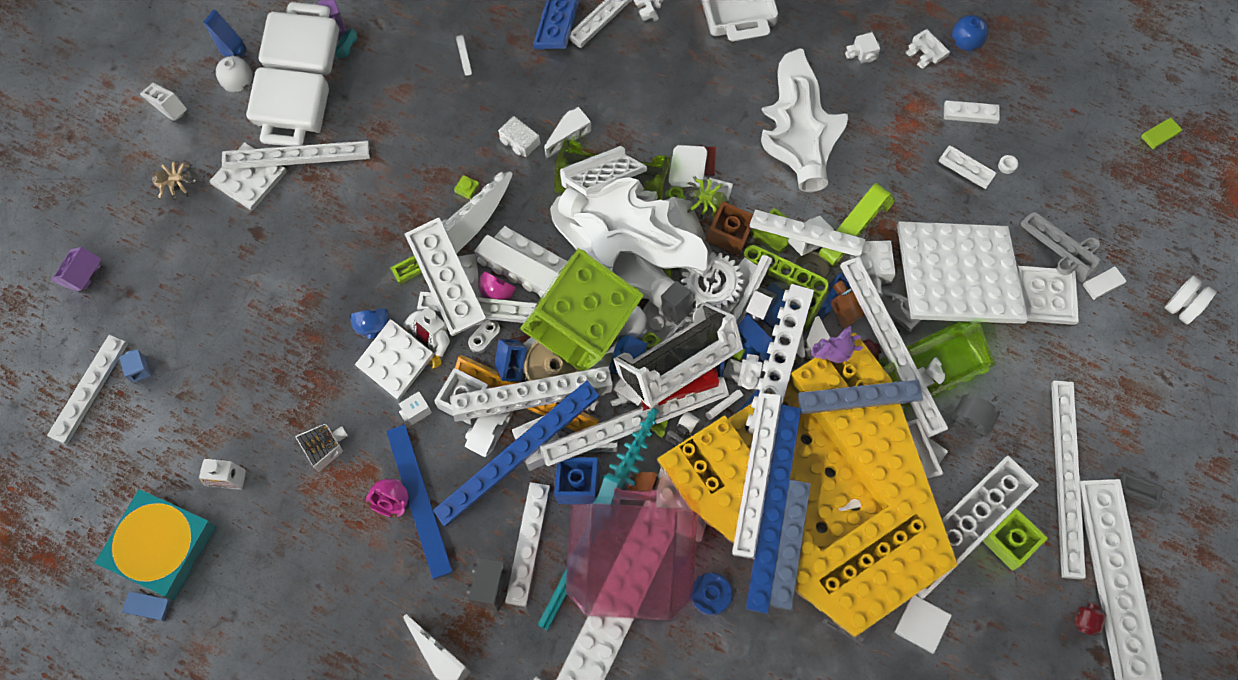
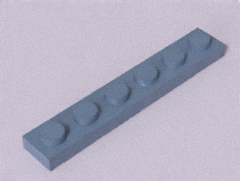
[798,380,923,414]
[769,480,810,610]

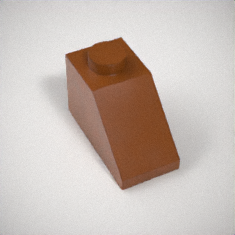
[627,472,658,501]

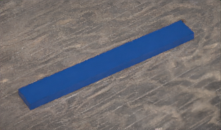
[386,424,453,580]

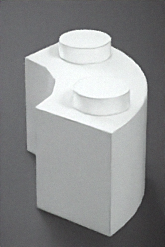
[465,411,513,457]

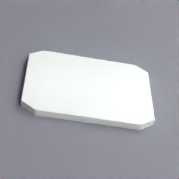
[669,145,707,189]

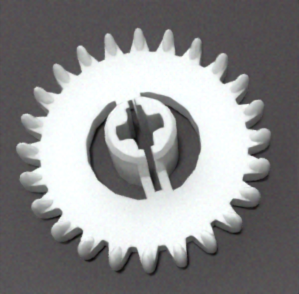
[681,252,744,312]

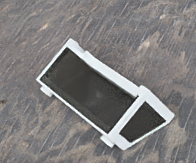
[614,303,743,407]

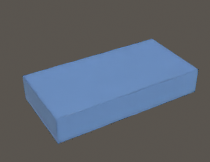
[122,592,171,621]

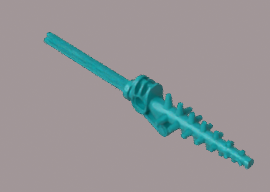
[537,408,659,630]

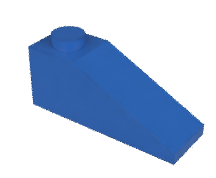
[203,9,247,58]

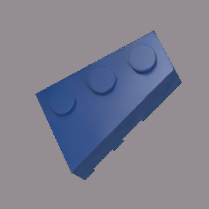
[737,314,784,381]

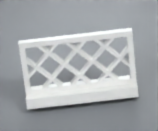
[560,146,647,195]

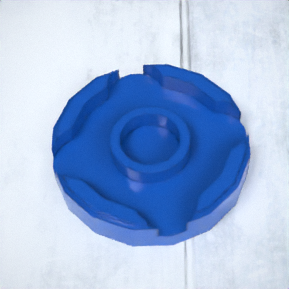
[691,573,732,615]

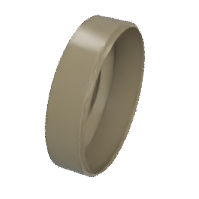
[794,251,830,283]

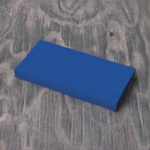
[533,0,580,50]

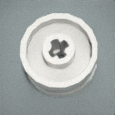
[1164,275,1217,325]

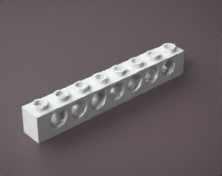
[746,284,814,435]
[450,366,612,422]

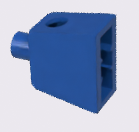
[495,339,527,381]

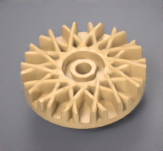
[523,342,580,381]

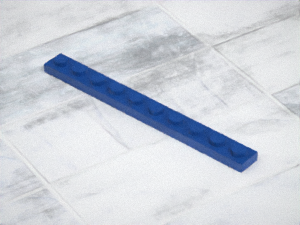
[433,380,601,526]
[745,405,801,614]

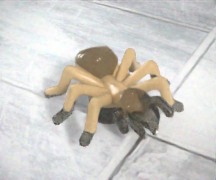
[152,161,198,201]

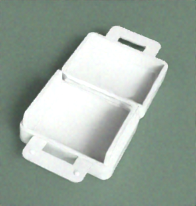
[702,0,778,41]
[247,2,339,147]

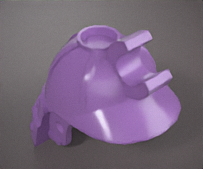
[811,326,863,363]

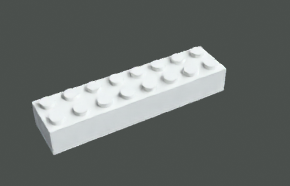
[916,455,1039,599]

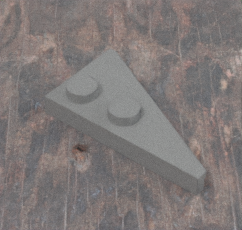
[880,292,922,332]

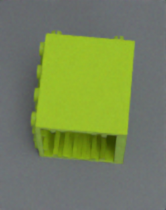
[520,248,644,371]

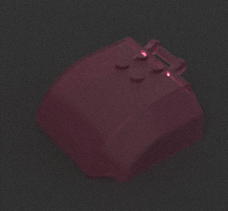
[566,488,697,621]

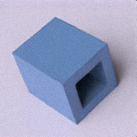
[119,349,151,383]

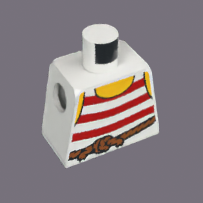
[199,459,246,490]

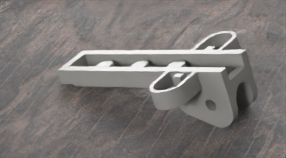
[1020,212,1101,282]

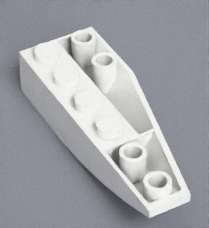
[441,171,513,254]

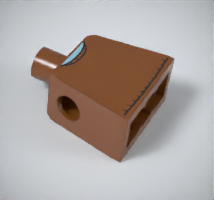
[831,280,865,329]

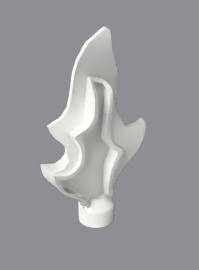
[761,48,848,192]
[558,177,708,272]
[550,196,675,311]

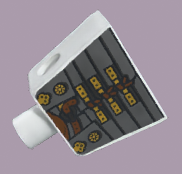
[295,424,348,472]

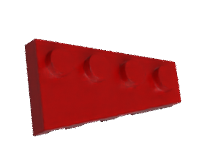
[637,366,719,411]

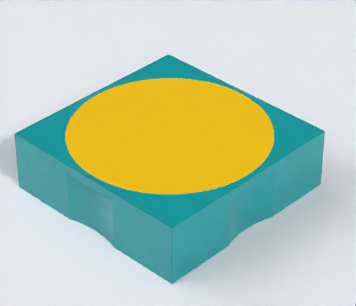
[94,489,217,601]

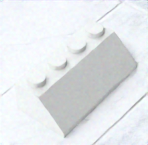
[664,197,712,275]

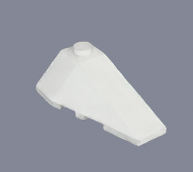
[403,614,471,680]

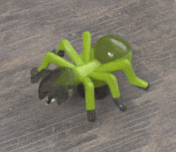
[684,176,727,220]

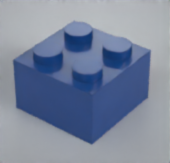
[554,457,601,504]

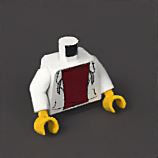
[402,308,450,369]

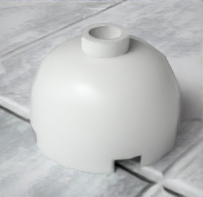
[216,56,253,92]
[616,306,647,339]

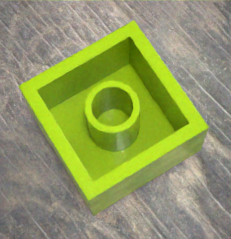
[982,508,1048,571]

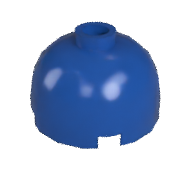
[952,15,988,51]
[350,308,389,339]

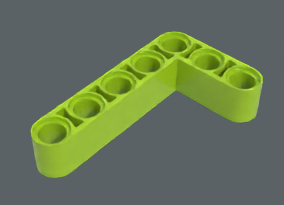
[818,182,896,266]
[744,245,829,331]

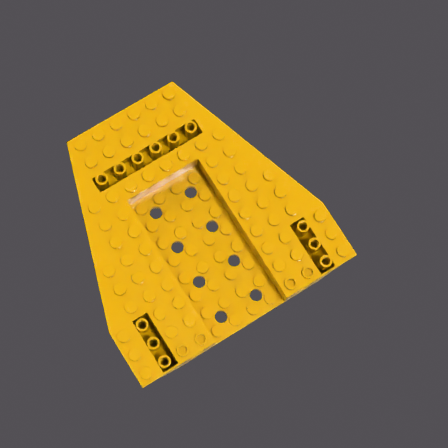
[657,332,958,637]

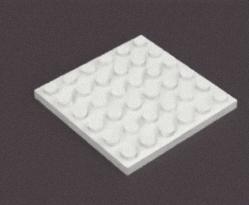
[897,221,1028,324]

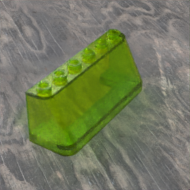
[878,321,996,413]

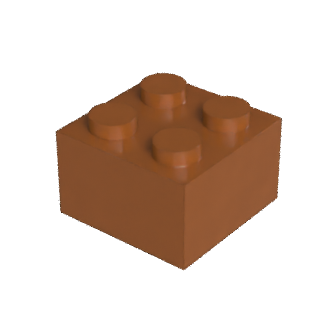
[705,201,753,255]

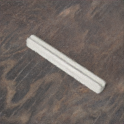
[733,255,772,324]

